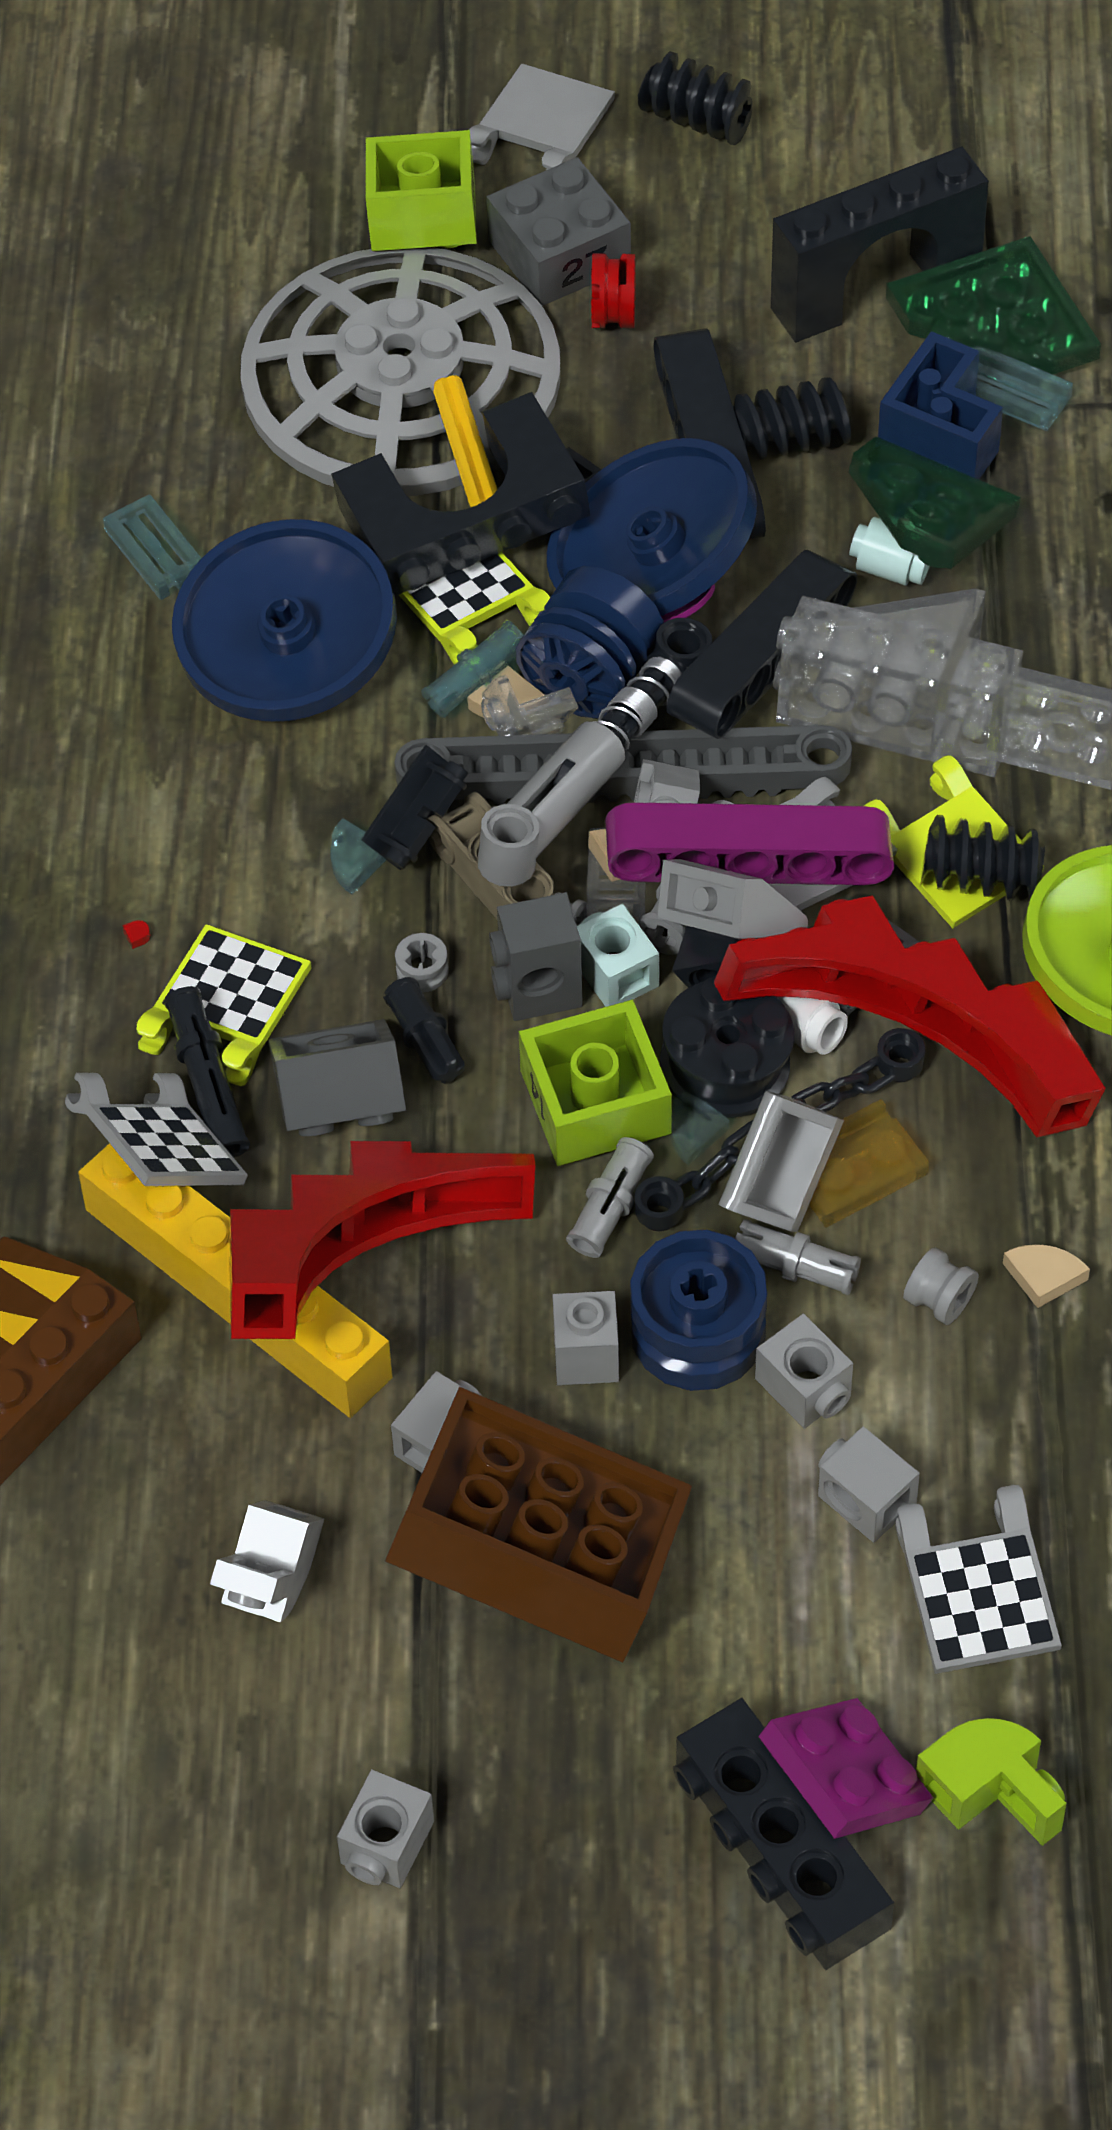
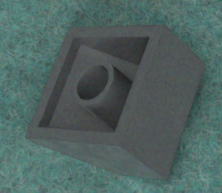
[268,1019,406,1136]

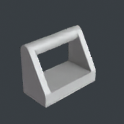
[657,859,808,939]
[718,1091,844,1232]

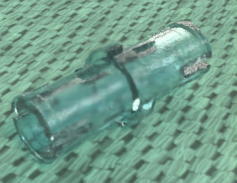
[421,620,524,718]

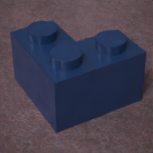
[878,331,1003,487]

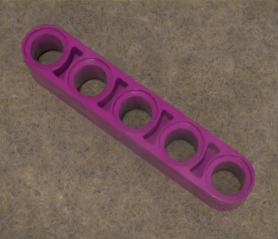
[605,803,894,885]

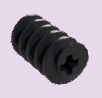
[638,51,752,145]
[733,377,851,460]
[920,814,1045,901]

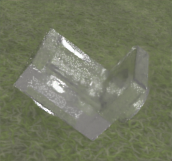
[481,675,578,736]

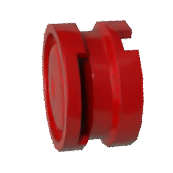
[591,253,636,328]

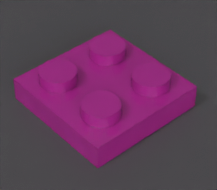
[758,1698,933,1839]

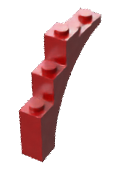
[714,895,1106,1138]
[229,1141,535,1339]

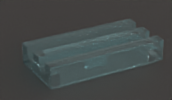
[974,344,1073,431]
[103,494,201,600]

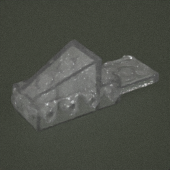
[773,588,1112,790]

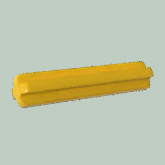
[433,375,498,508]

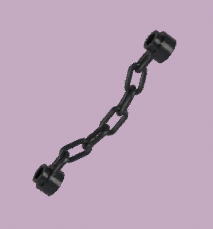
[635,1028,925,1232]

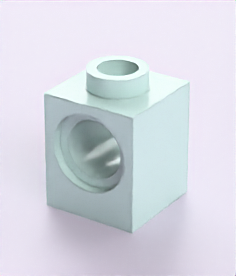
[577,903,659,1007]

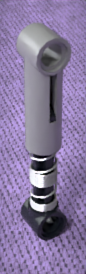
[478,618,712,887]

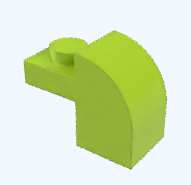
[916,1718,1067,1846]

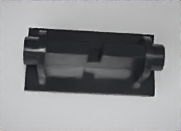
[361,745,469,870]

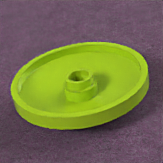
[1022,845,1112,1036]

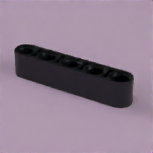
[653,328,766,540]
[667,550,858,739]

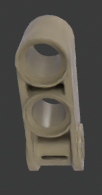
[425,792,554,920]

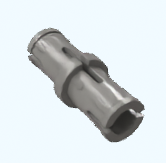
[566,1137,654,1258]
[735,1219,861,1295]

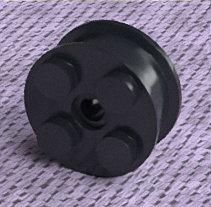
[660,976,794,1118]

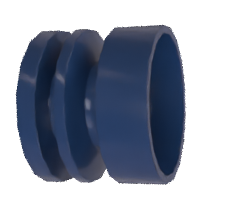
[516,566,664,719]

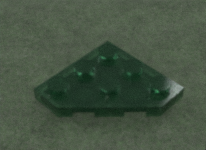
[886,236,1101,375]
[848,436,1021,570]

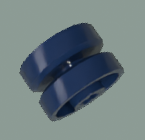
[630,1230,767,1391]

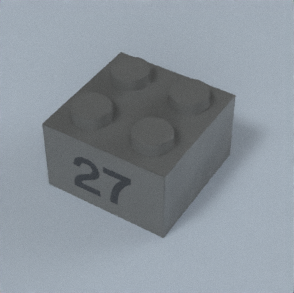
[486,157,631,306]

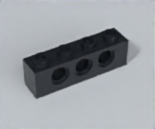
[673,1698,894,1971]

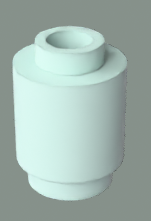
[849,517,936,586]

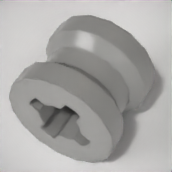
[903,1247,979,1325]

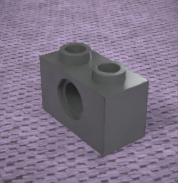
[489,892,582,1021]

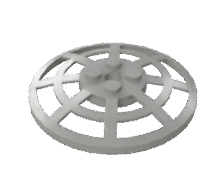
[240,247,560,496]

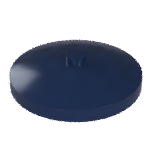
[547,438,757,616]
[172,519,397,722]

